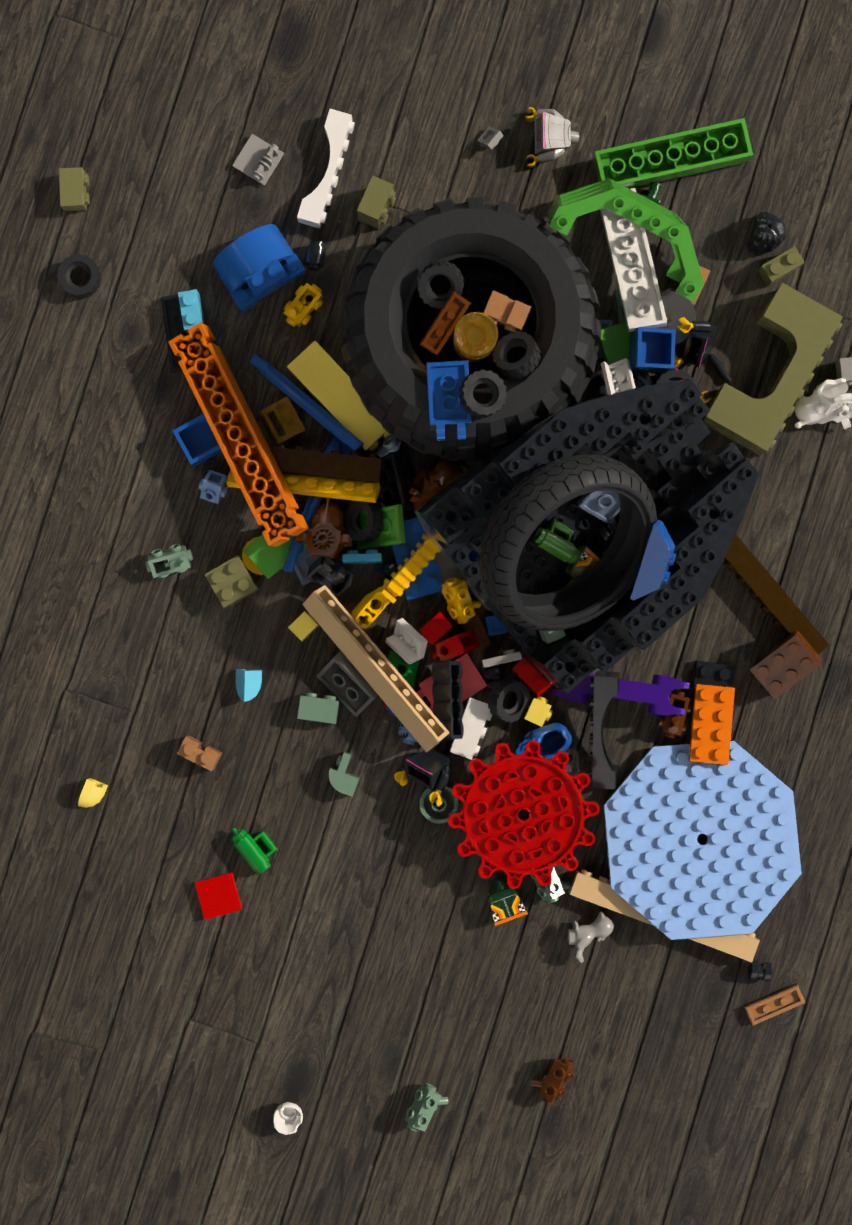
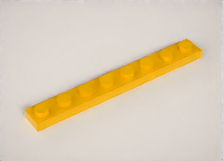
[226,469,380,503]

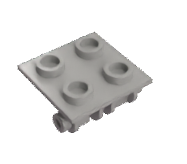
[232,134,284,186]

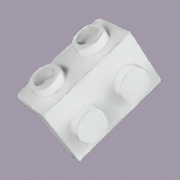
[600,358,636,395]
[385,618,428,664]

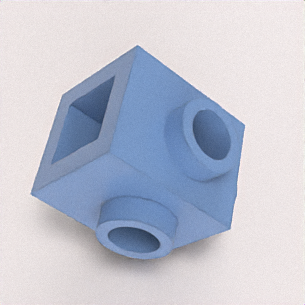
[199,470,228,504]

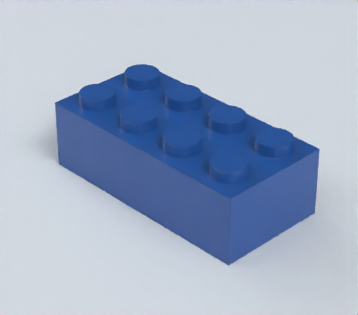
[392,517,443,601]

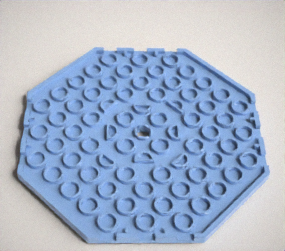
[603,741,802,940]

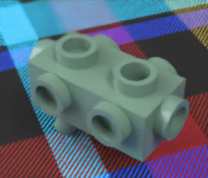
[145,544,193,578]
[530,867,571,904]
[405,1083,448,1132]

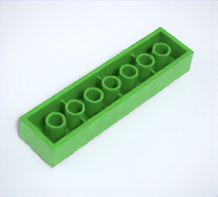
[593,118,753,189]

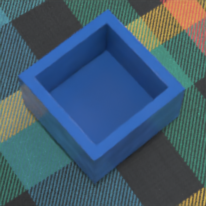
[630,327,676,371]
[173,414,222,467]

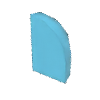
[236,669,262,702]

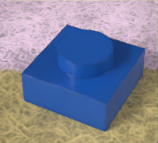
[485,616,508,636]

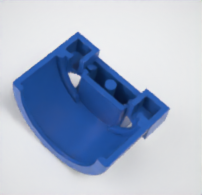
[213,224,306,313]

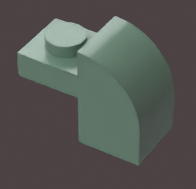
[329,752,360,797]

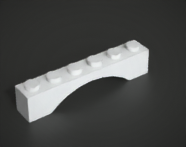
[297,109,355,229]

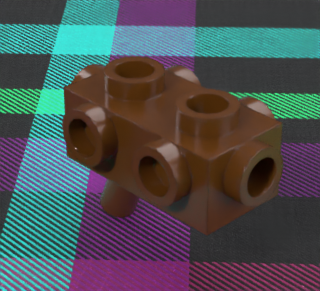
[658,691,692,738]
[531,1057,574,1105]

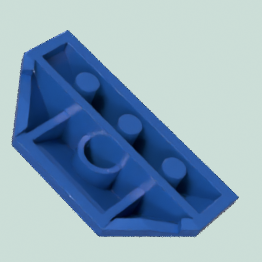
[630,520,676,600]

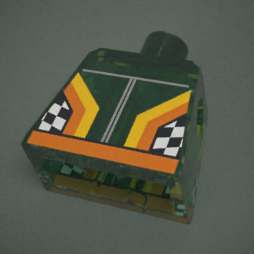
[488,877,529,927]

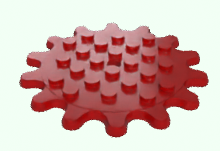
[448,740,600,889]

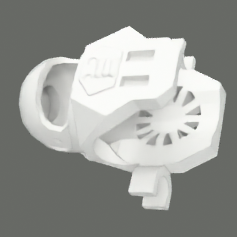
[795,378,852,429]

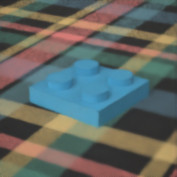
[342,550,383,565]

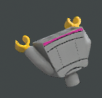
[525,107,579,168]

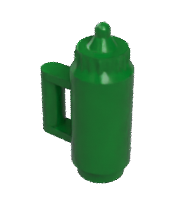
[232,828,277,875]

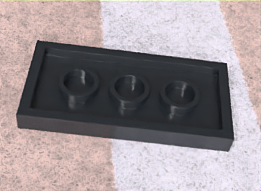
[685,660,735,737]

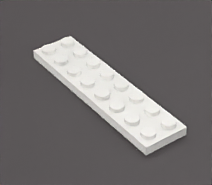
[600,188,667,332]

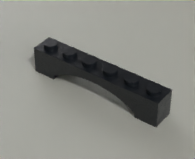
[589,671,620,789]

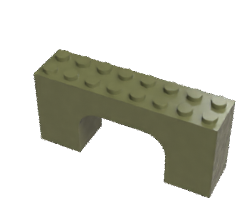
[702,283,843,456]

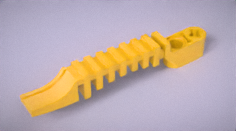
[351,534,440,628]

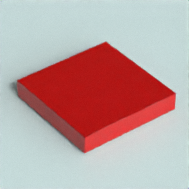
[195,872,243,920]

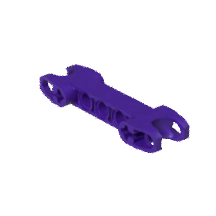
[552,672,690,716]

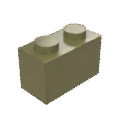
[59,167,90,211]
[758,246,805,287]

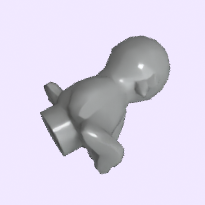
[568,911,614,963]

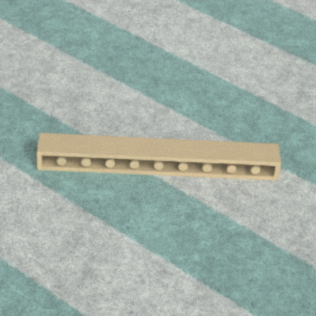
[302,585,449,752]
[568,869,760,962]

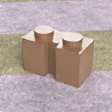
[483,290,531,333]
[177,736,222,771]

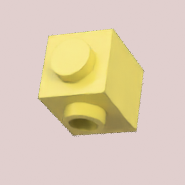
[524,696,553,727]

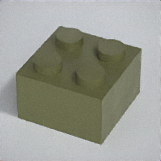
[357,175,396,229]
[204,555,259,609]

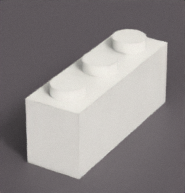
[450,697,492,760]

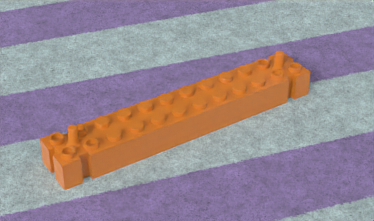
[169,322,309,547]

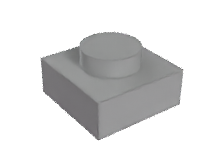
[477,126,504,150]

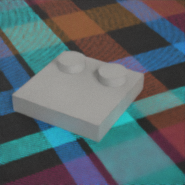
[481,649,522,668]

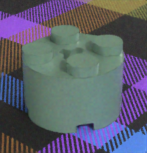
[419,785,458,824]

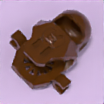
[408,459,463,510]
[296,498,352,560]

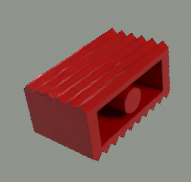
[511,656,552,696]

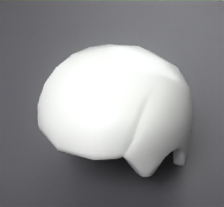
[273,1102,303,1135]

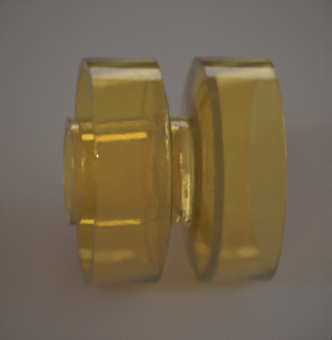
[453,312,498,362]

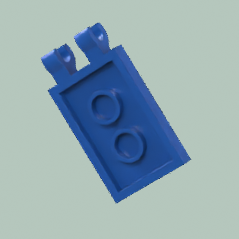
[427,361,472,441]

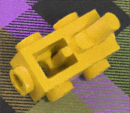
[284,283,323,327]
[442,578,481,624]

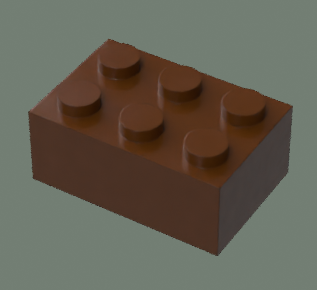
[750,630,823,699]

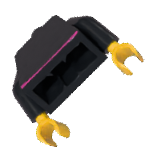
[675,317,719,368]
[394,749,452,806]

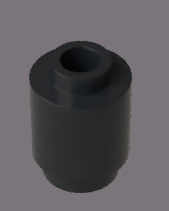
[305,241,326,271]

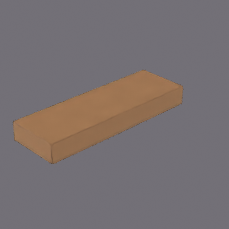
[744,984,806,1026]

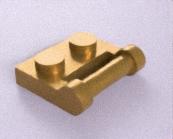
[258,397,306,445]

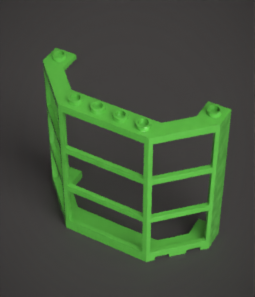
[548,178,704,302]

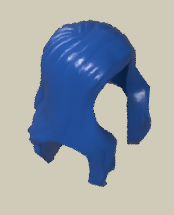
[516,723,572,759]

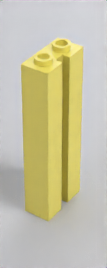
[287,341,390,452]

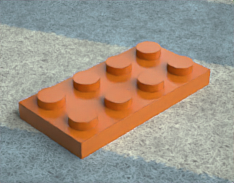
[689,684,735,765]

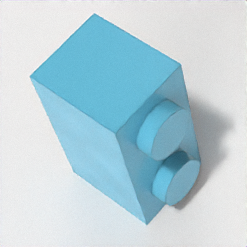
[178,289,205,334]

